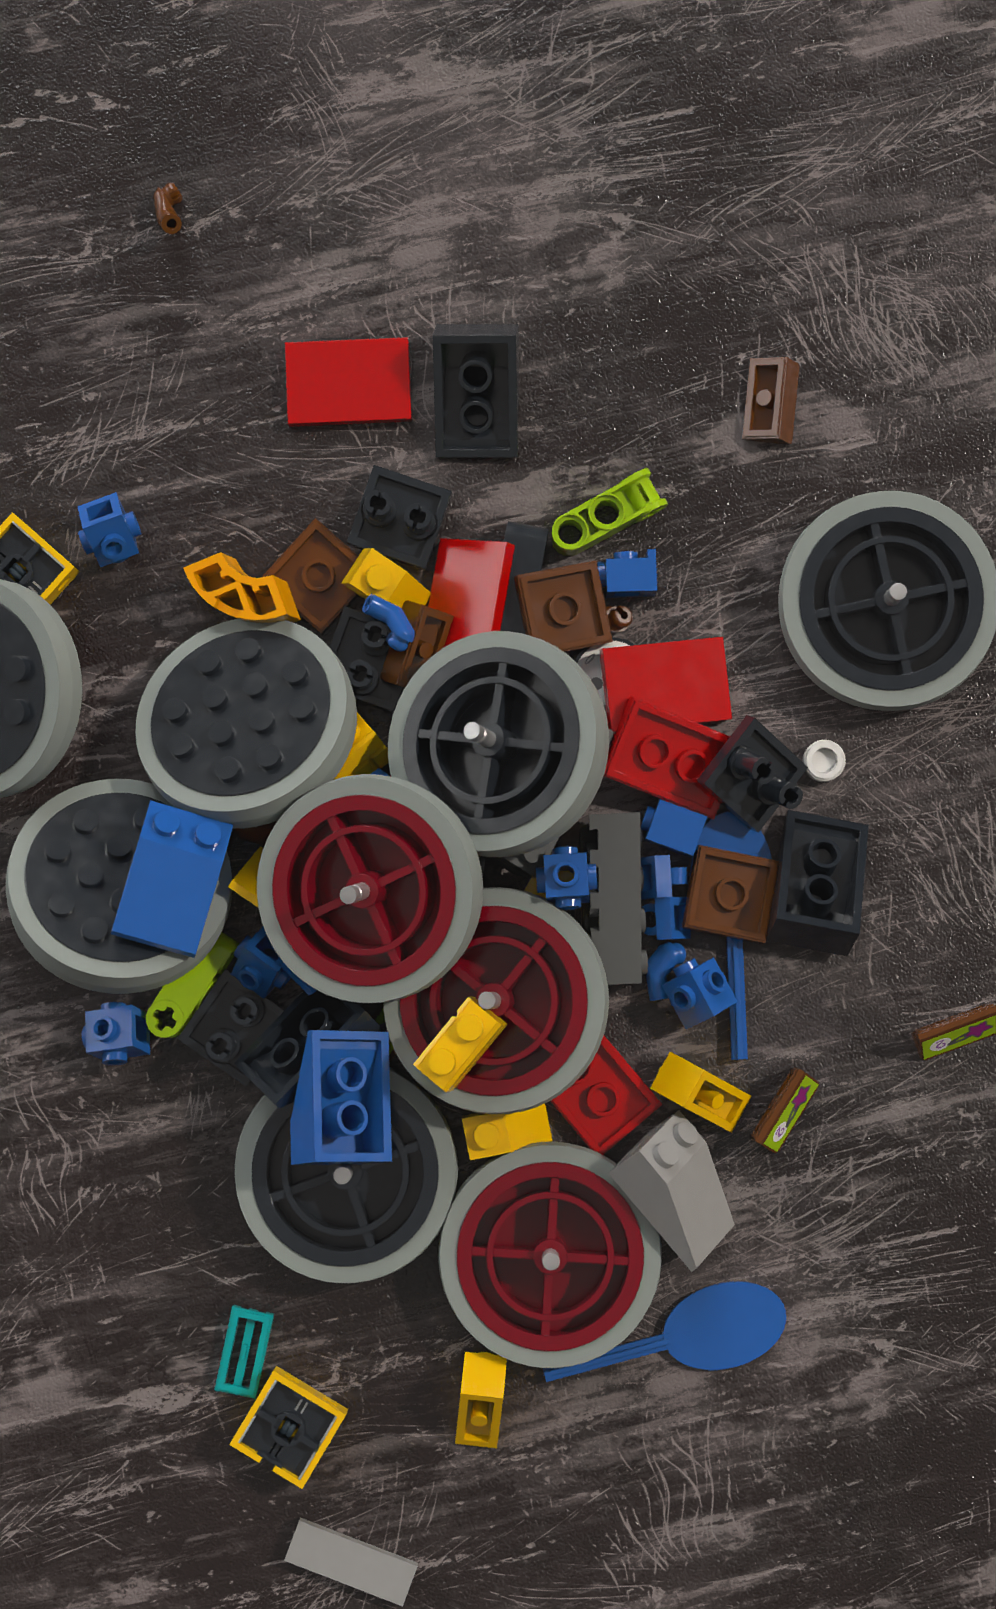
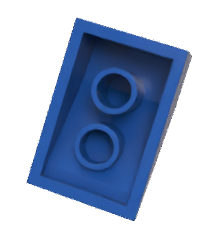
[111,800,233,958]
[290,1030,392,1165]

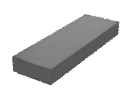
[284,1517,418,1606]

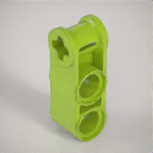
[551,468,668,556]
[146,932,240,1038]

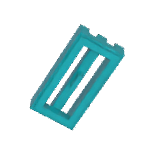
[214,1305,275,1399]

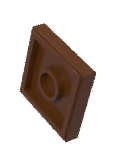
[262,518,358,635]
[514,560,613,652]
[682,845,779,944]

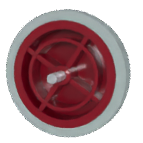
[257,774,483,1003]
[383,887,609,1114]
[438,1142,662,1368]

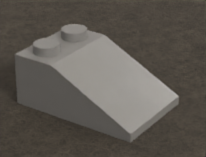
[609,1110,735,1272]

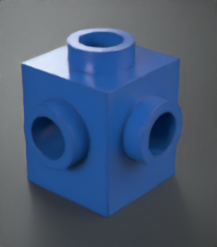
[78,492,142,567]
[536,847,597,910]
[231,926,291,999]
[662,957,738,1029]
[82,1002,150,1066]

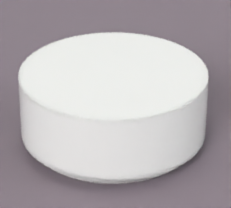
[802,740,845,782]

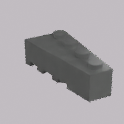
[578,812,648,985]

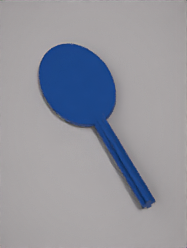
[690,812,772,1060]
[543,1281,786,1382]

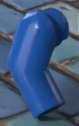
[362,594,415,652]
[646,942,686,1001]

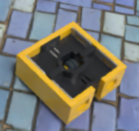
[0,512,80,605]
[229,1366,348,1489]

